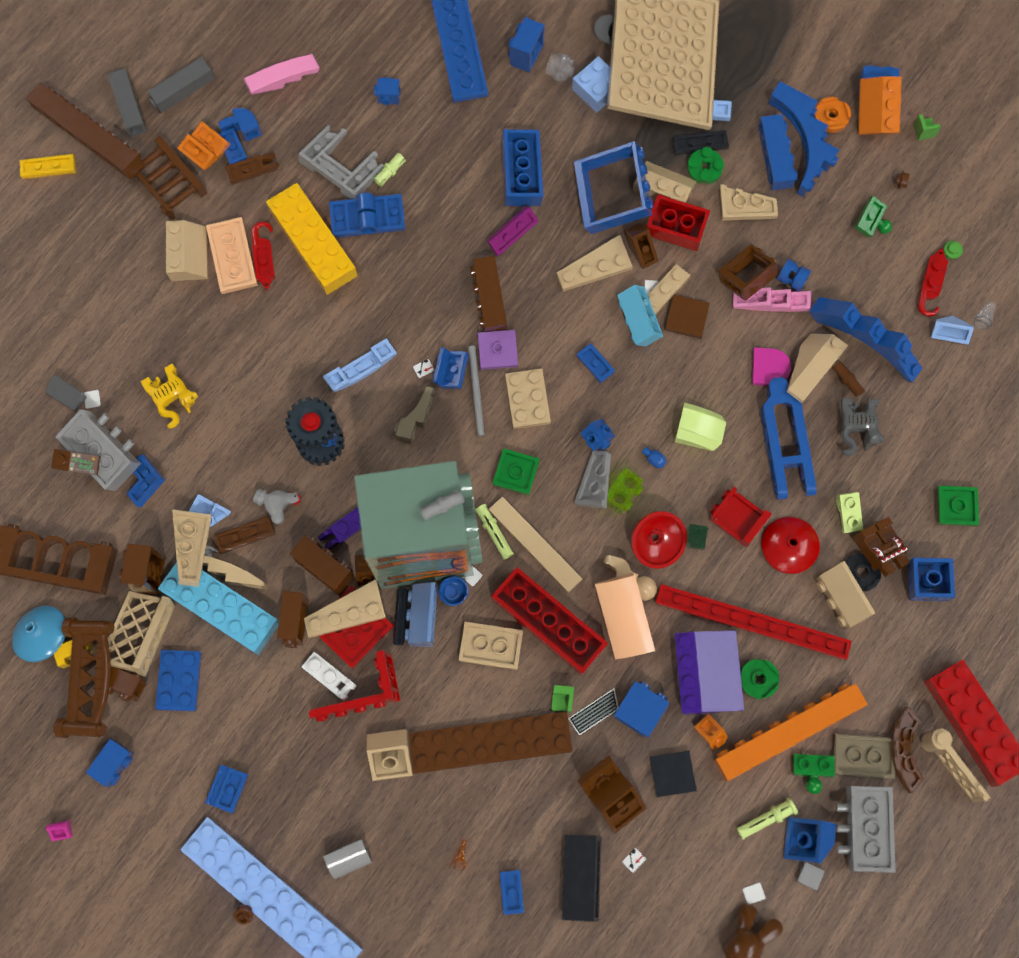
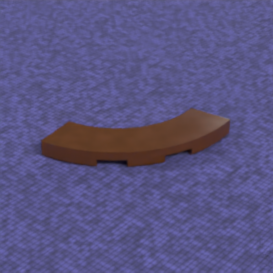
[891,706,924,793]

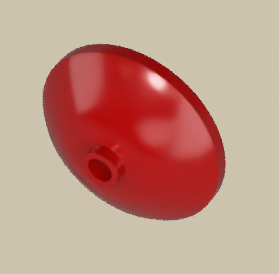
[631,511,687,569]
[761,517,820,574]

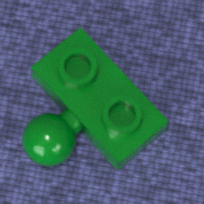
[854,196,892,238]
[793,754,835,794]

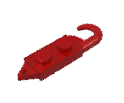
[251,221,276,291]
[917,248,949,317]

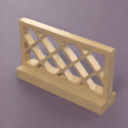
[108,591,175,677]

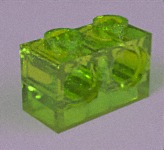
[607,468,644,515]

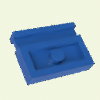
[205,765,249,814]

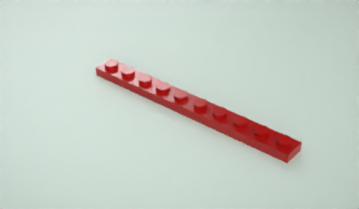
[655,584,852,661]

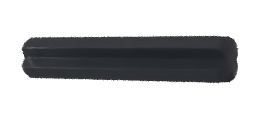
[393,588,408,646]

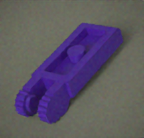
[318,507,361,550]

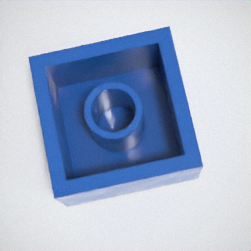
[508,17,545,73]
[907,558,955,601]

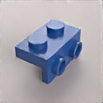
[433,347,469,389]

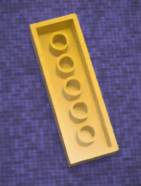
[266,183,358,295]

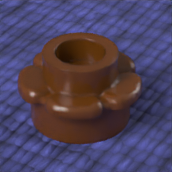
[896,171,909,189]
[233,905,254,925]

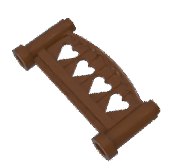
[53,617,115,738]

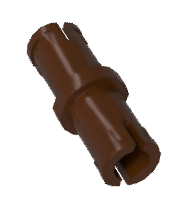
[832,361,865,397]

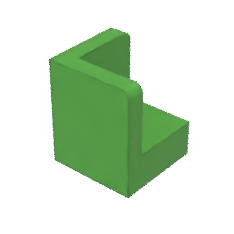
[913,114,941,141]
[552,685,574,713]

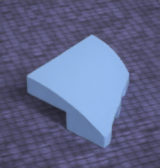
[188,494,231,527]

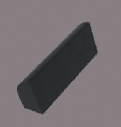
[562,835,602,922]

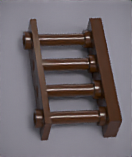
[132,136,207,219]

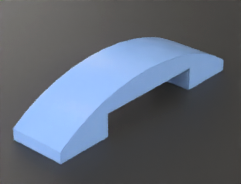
[323,339,397,393]

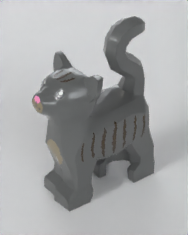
[840,398,885,456]

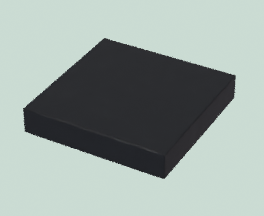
[649,751,697,798]

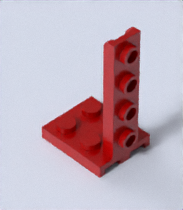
[309,650,401,722]

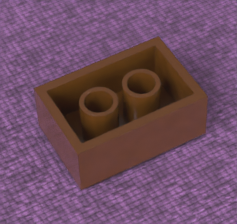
[289,536,355,596]
[119,544,166,596]

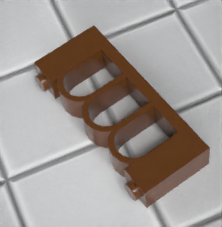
[0,524,118,595]

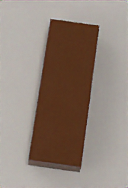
[214,516,276,554]

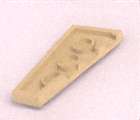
[557,235,633,292]
[304,580,386,638]

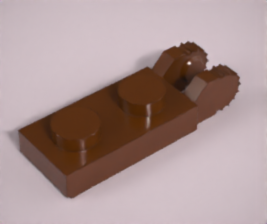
[226,153,279,185]

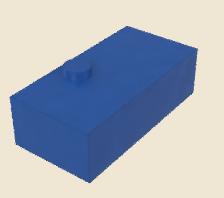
[501,129,543,206]

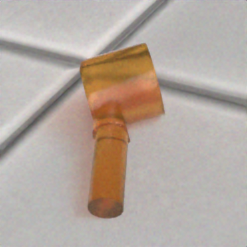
[454,840,467,871]

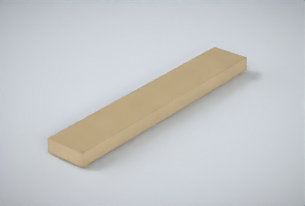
[488,497,583,593]

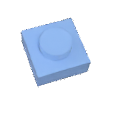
[712,100,732,121]

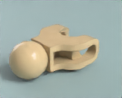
[593,555,657,601]

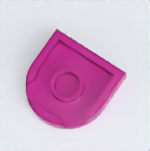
[752,347,791,386]

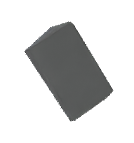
[46,375,87,412]

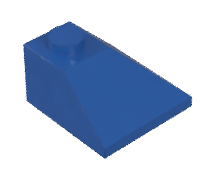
[784,817,836,864]

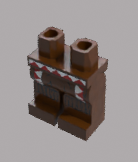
[852,517,910,577]

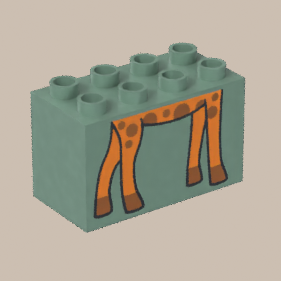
[355,461,483,589]

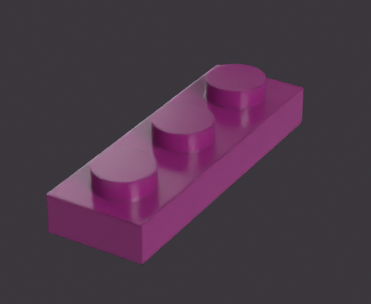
[486,206,539,256]

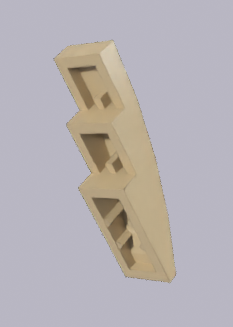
[203,556,268,590]

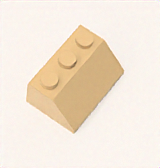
[633,161,697,203]
[166,220,208,281]
[816,561,875,630]

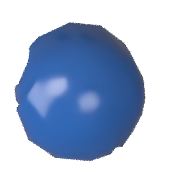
[438,576,469,606]

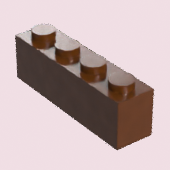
[470,256,507,332]

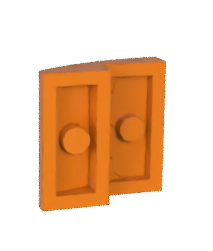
[178,121,230,170]

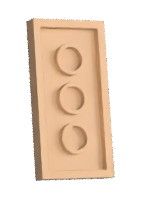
[206,217,258,294]

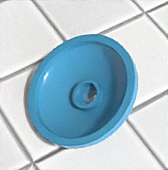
[12,605,65,662]

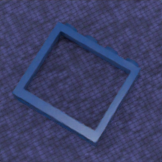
[574,141,653,234]

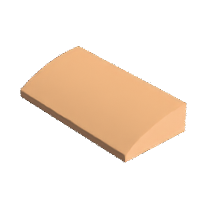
[595,573,655,659]

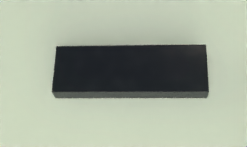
[672,130,729,155]

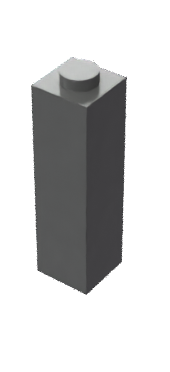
[148,57,215,113]
[108,69,147,137]

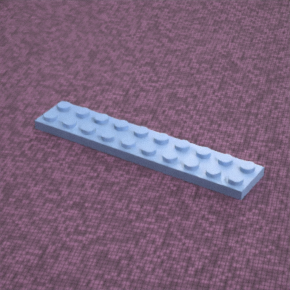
[181,817,363,958]

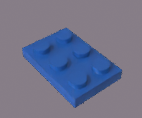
[155,650,202,712]

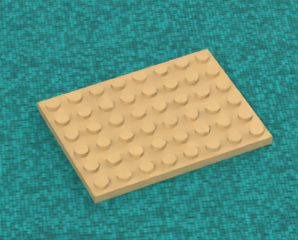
[607,0,719,130]

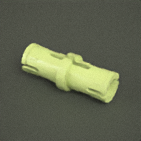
[373,153,406,187]

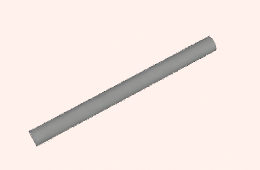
[468,346,485,437]

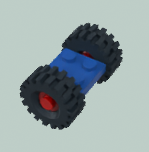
[285,397,345,466]

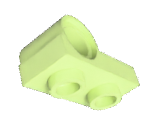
[836,491,863,533]

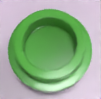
[944,241,963,259]

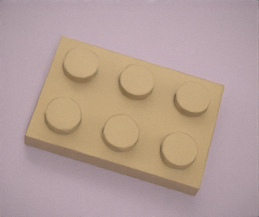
[505,369,551,429]
[459,622,523,670]

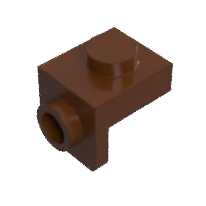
[355,555,376,586]

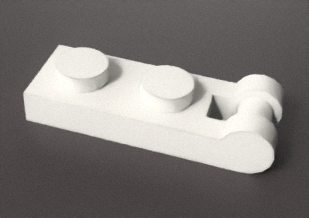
[302,652,357,701]

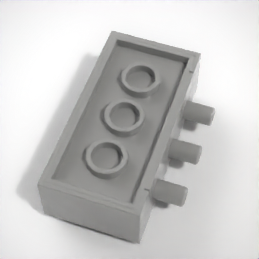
[56,409,141,491]
[836,786,895,872]

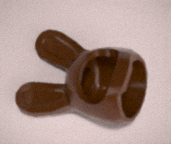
[724,903,783,958]

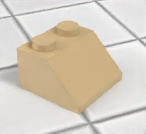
[367,729,413,781]

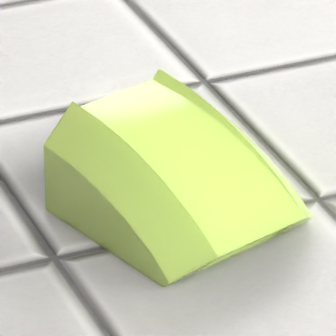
[675,403,726,451]

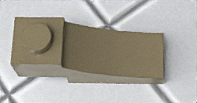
[394,386,434,444]

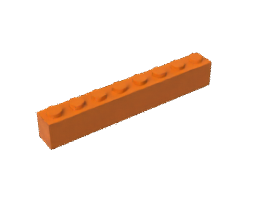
[714,683,868,782]

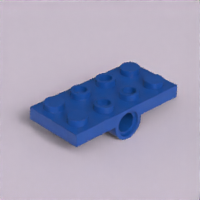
[329,193,406,238]

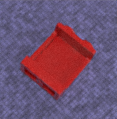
[709,486,772,548]

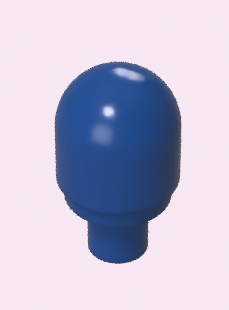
[642,447,667,469]

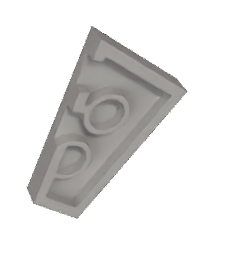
[574,451,611,509]

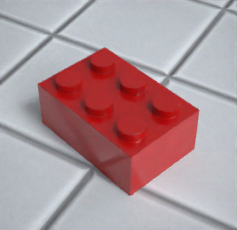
[647,194,711,251]

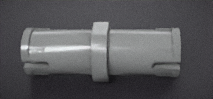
[419,490,464,521]

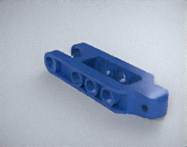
[760,377,817,500]

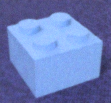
[572,56,610,113]

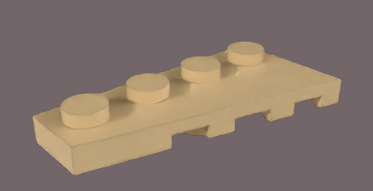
[172,510,212,587]

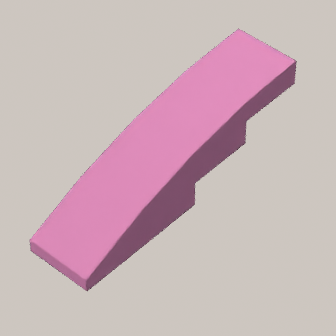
[244,54,319,95]
[733,287,811,312]

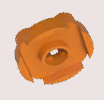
[814,97,851,133]

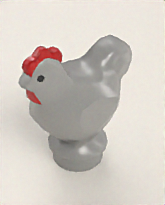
[253,488,301,525]

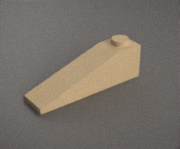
[787,334,848,403]

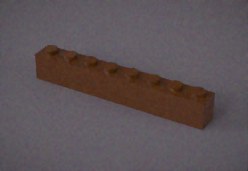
[26,83,145,180]

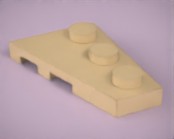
[720,184,778,221]

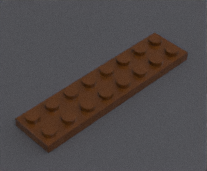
[409,712,573,774]

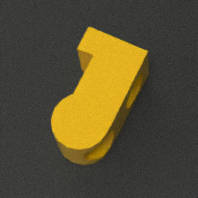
[54,640,94,669]

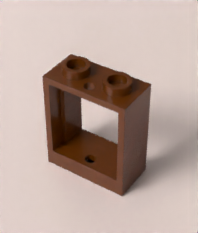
[718,244,778,301]
[277,591,309,648]

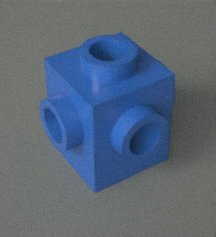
[580,419,615,451]

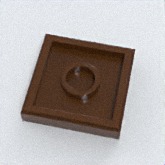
[665,294,710,339]

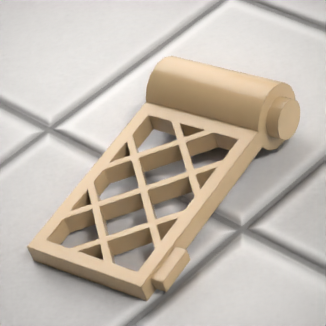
[921,729,990,803]

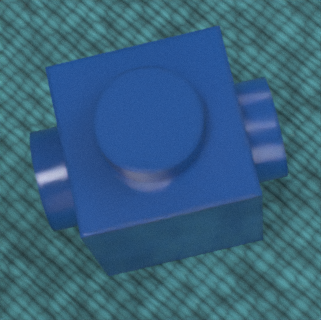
[374,77,401,105]

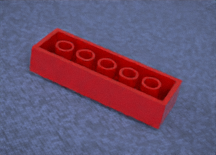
[491,567,608,676]
[924,659,1019,787]

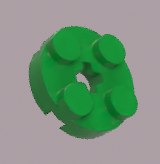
[687,147,724,185]
[740,659,779,700]

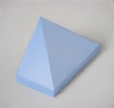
[931,315,974,345]

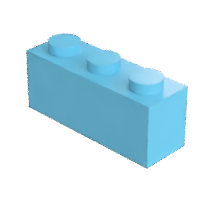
[617,285,664,347]

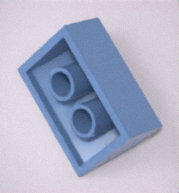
[405,582,438,647]

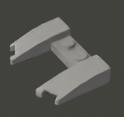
[298,125,383,199]

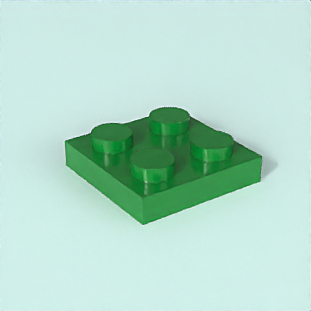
[492,448,540,496]
[937,486,979,527]

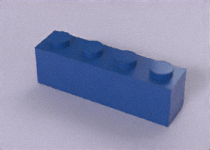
[758,114,797,190]

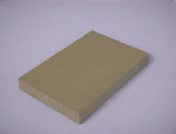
[833,733,895,779]

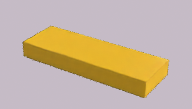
[20,154,76,179]

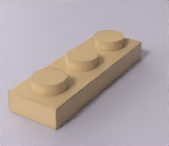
[648,264,690,315]

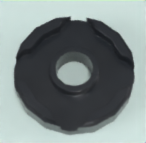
[845,553,881,592]

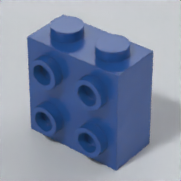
[613,681,669,739]

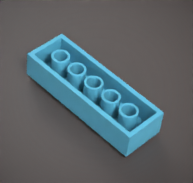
[158,562,279,656]

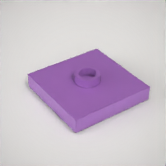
[478,330,518,370]

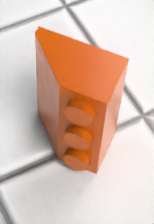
[858,76,902,135]

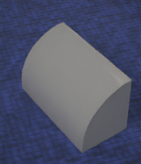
[323,839,373,879]

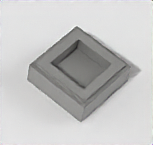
[797,862,825,890]

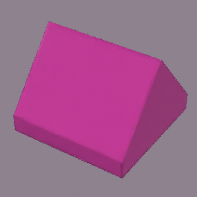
[46,819,72,841]

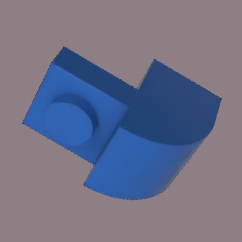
[218,108,262,142]

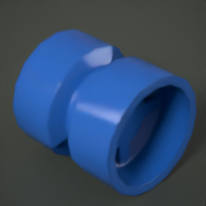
[777,259,811,292]

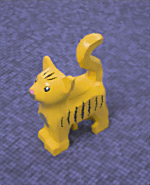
[140,364,198,428]

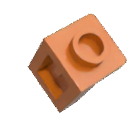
[694,714,728,750]

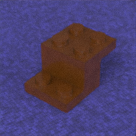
[577,755,647,834]

